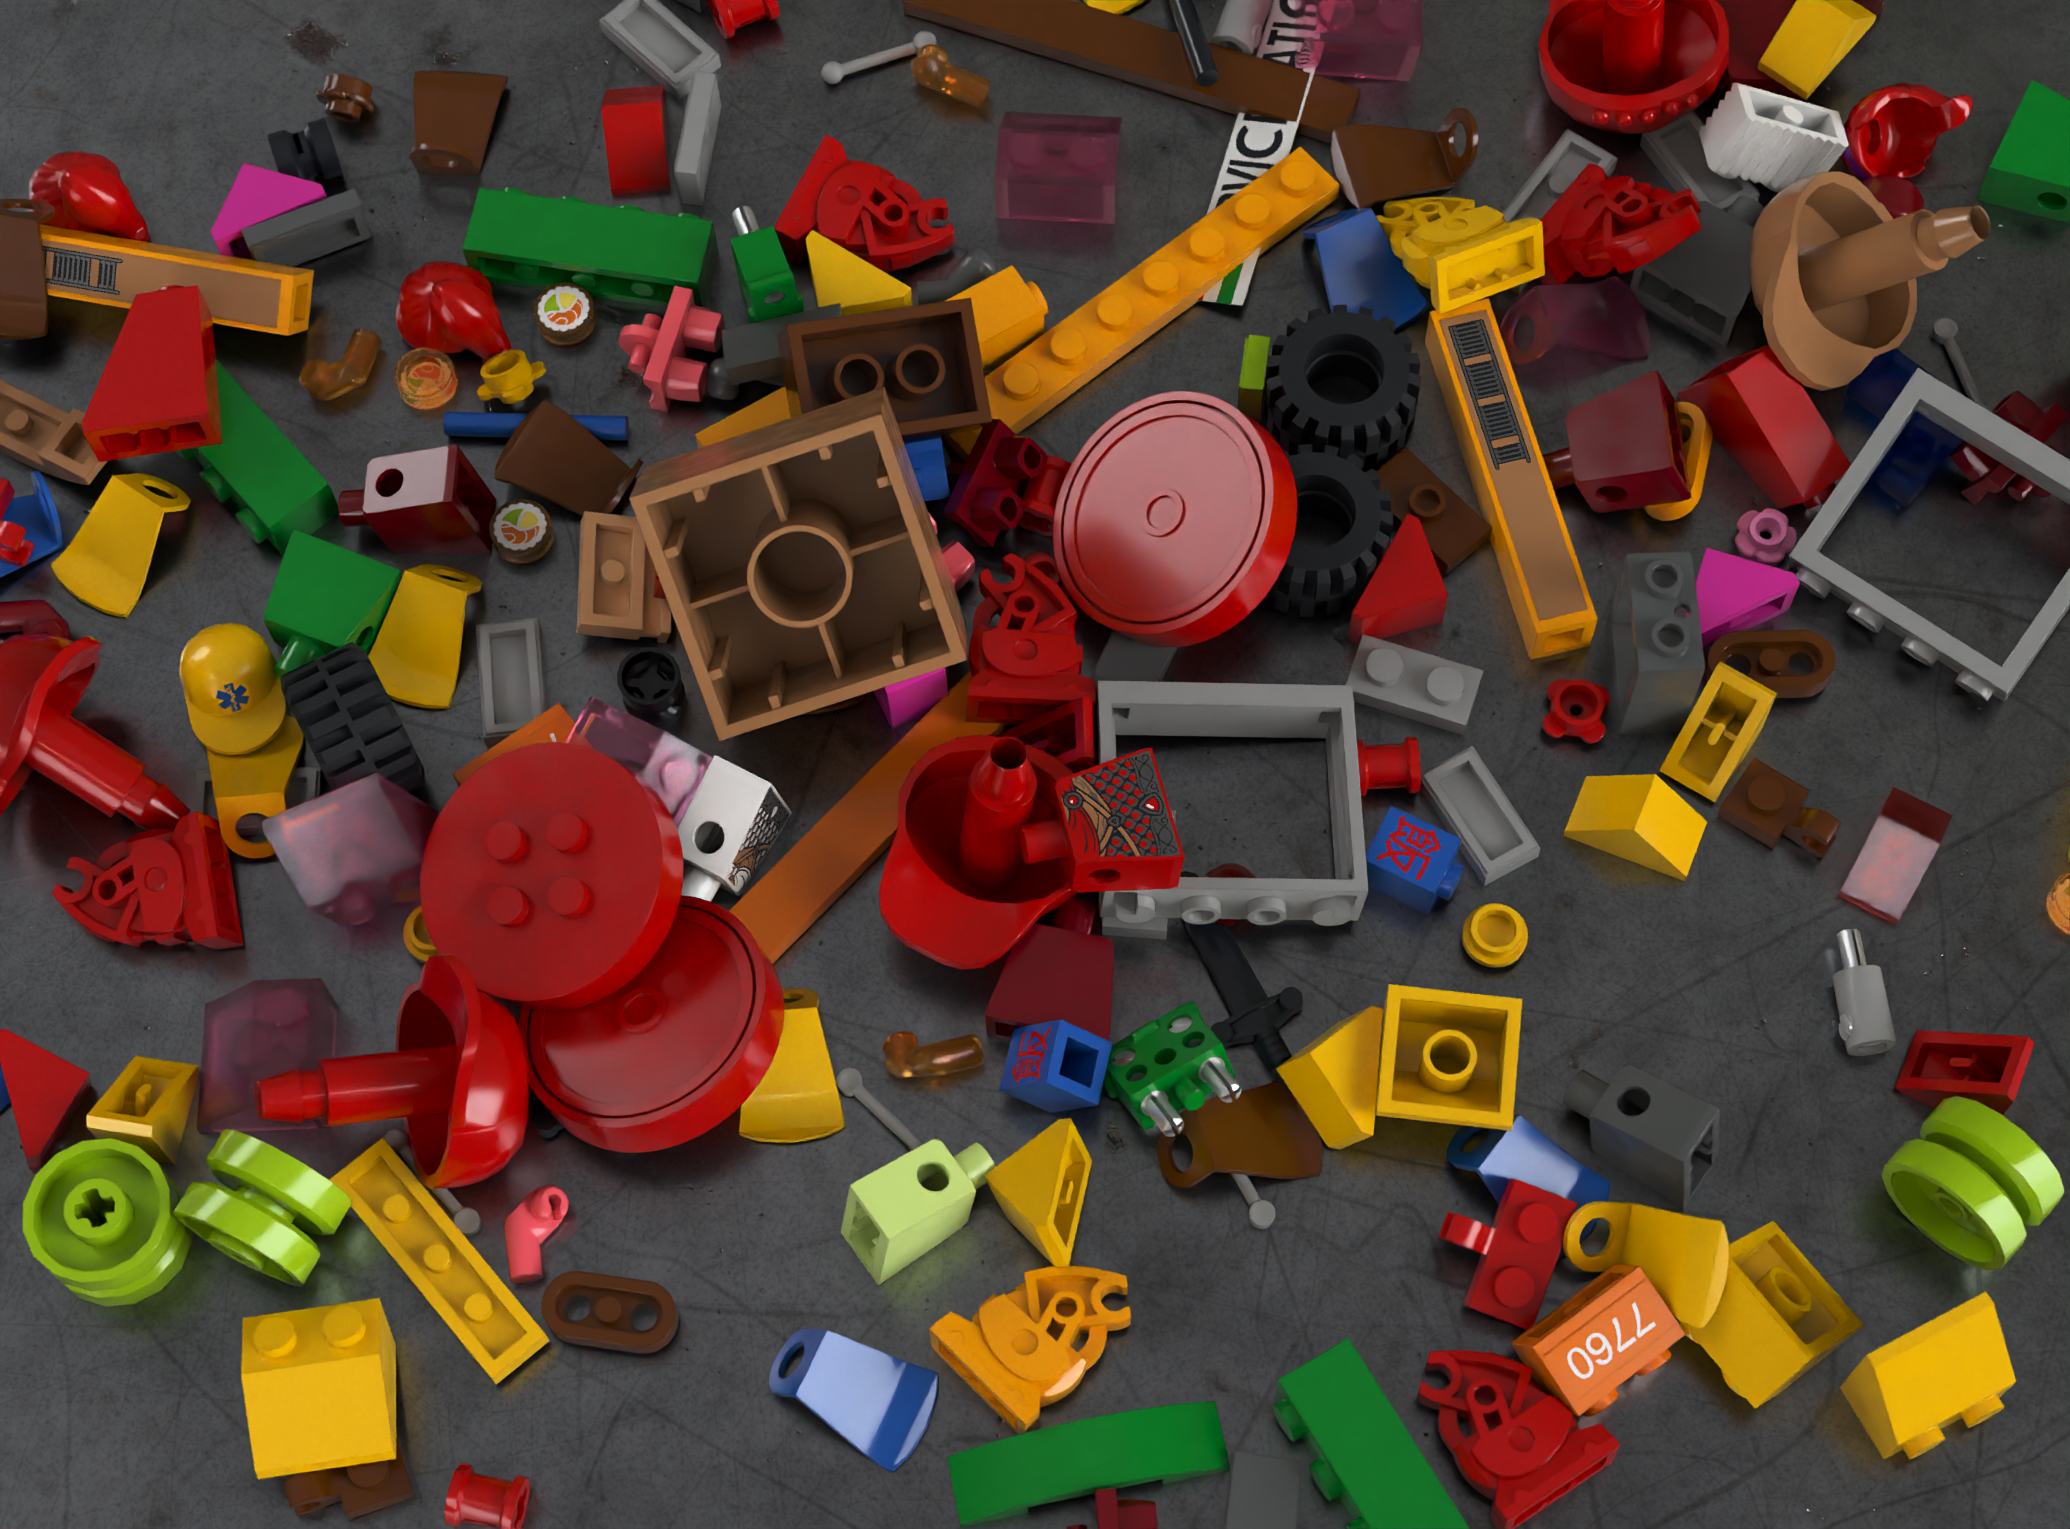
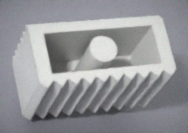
[1699,83,1849,193]

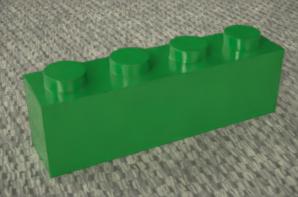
[462,188,719,308]
[175,360,339,556]
[1272,1338,1469,1529]

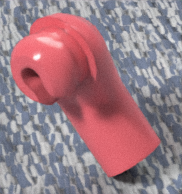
[504,1185,569,1284]

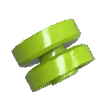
[1881,1096,2065,1271]
[174,1129,352,1287]
[23,1138,193,1307]

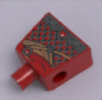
[1018,747,1184,893]

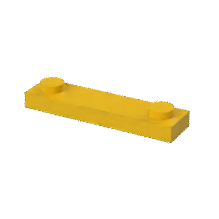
[329,1137,550,1385]

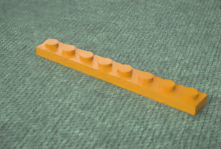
[941,146,1340,462]

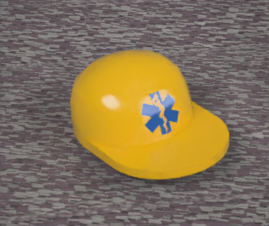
[179,623,287,755]

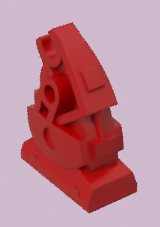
[774,134,955,272]
[1539,164,1702,289]
[965,553,1096,725]
[52,811,244,950]
[1417,1350,1620,1529]

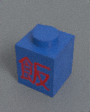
[1366,806,1465,916]
[999,1019,1112,1113]

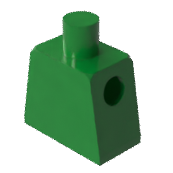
[1976,80,2070,222]
[263,529,403,679]

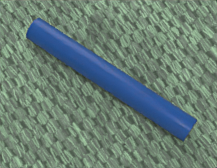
[444,412,629,440]

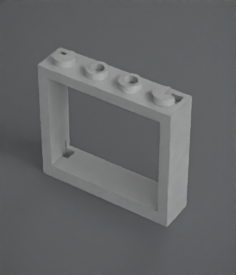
[1789,368,2070,702]
[1093,681,1369,926]

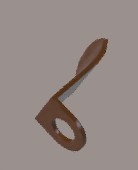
[409,71,508,176]
[1331,108,1478,208]
[0,199,55,339]
[493,400,644,516]
[1157,1081,1324,1188]

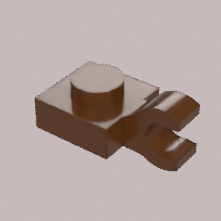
[1718,757,1841,858]
[283,1431,416,1520]

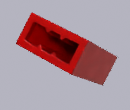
[82,285,222,462]
[1677,344,1851,510]

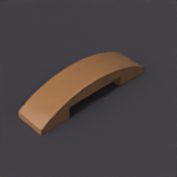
[0,379,107,485]

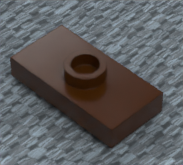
[1376,447,1492,575]

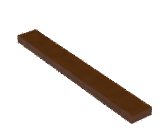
[903,0,1361,144]

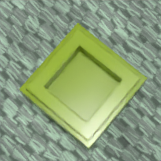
[1237,334,1270,420]

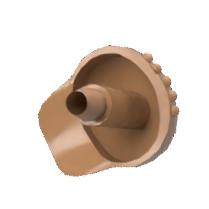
[1750,171,1991,391]

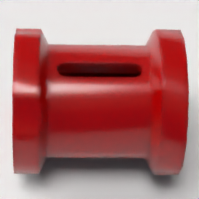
[707,0,780,39]
[1018,455,1071,536]
[1357,737,1421,796]
[444,1463,530,1529]

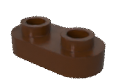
[1704,629,1836,698]
[541,1271,679,1354]

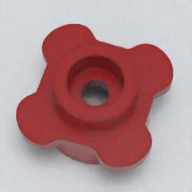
[1542,679,1610,744]

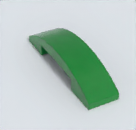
[947,1401,1230,1527]

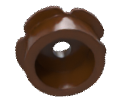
[316,74,374,122]

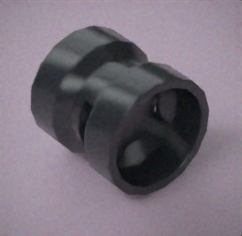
[267,118,343,180]
[617,647,687,730]

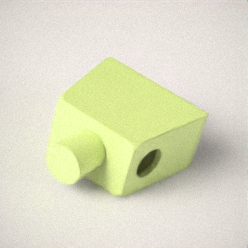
[840,1139,995,1285]

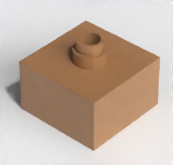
[629,387,967,741]

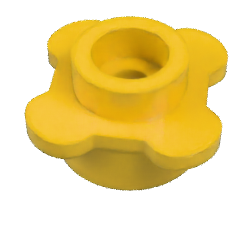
[477,349,546,404]

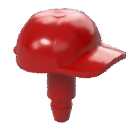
[1538,0,1729,134]
[0,632,191,831]
[879,735,1077,970]
[254,955,529,1189]

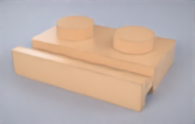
[576,511,671,643]

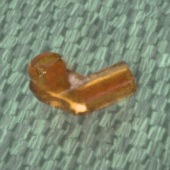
[911,44,991,108]
[300,328,382,401]
[883,1031,984,1078]

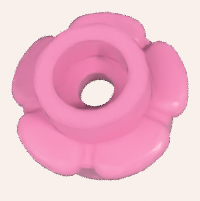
[1735,508,1797,566]

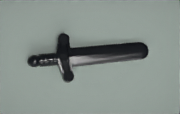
[1180,871,1303,1087]

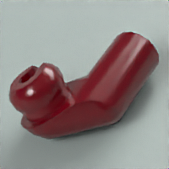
[0,599,71,640]

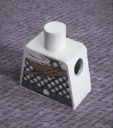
[677,755,792,902]

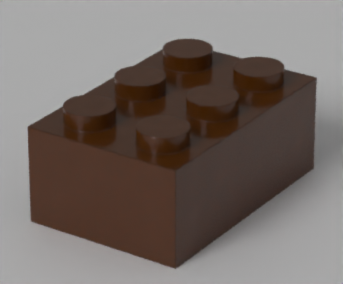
[777,298,992,439]

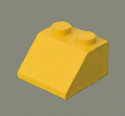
[1376,984,1522,1131]
[1676,1221,1864,1409]
[1840,1292,2016,1460]
[241,1298,396,1479]

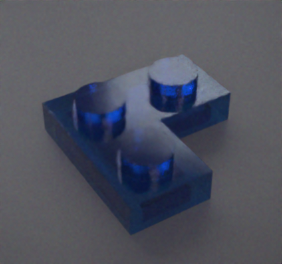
[1846,348,1964,507]

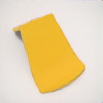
[51,473,191,617]
[368,564,482,709]
[206,715,305,858]
[739,988,845,1143]
[1563,1201,1729,1329]

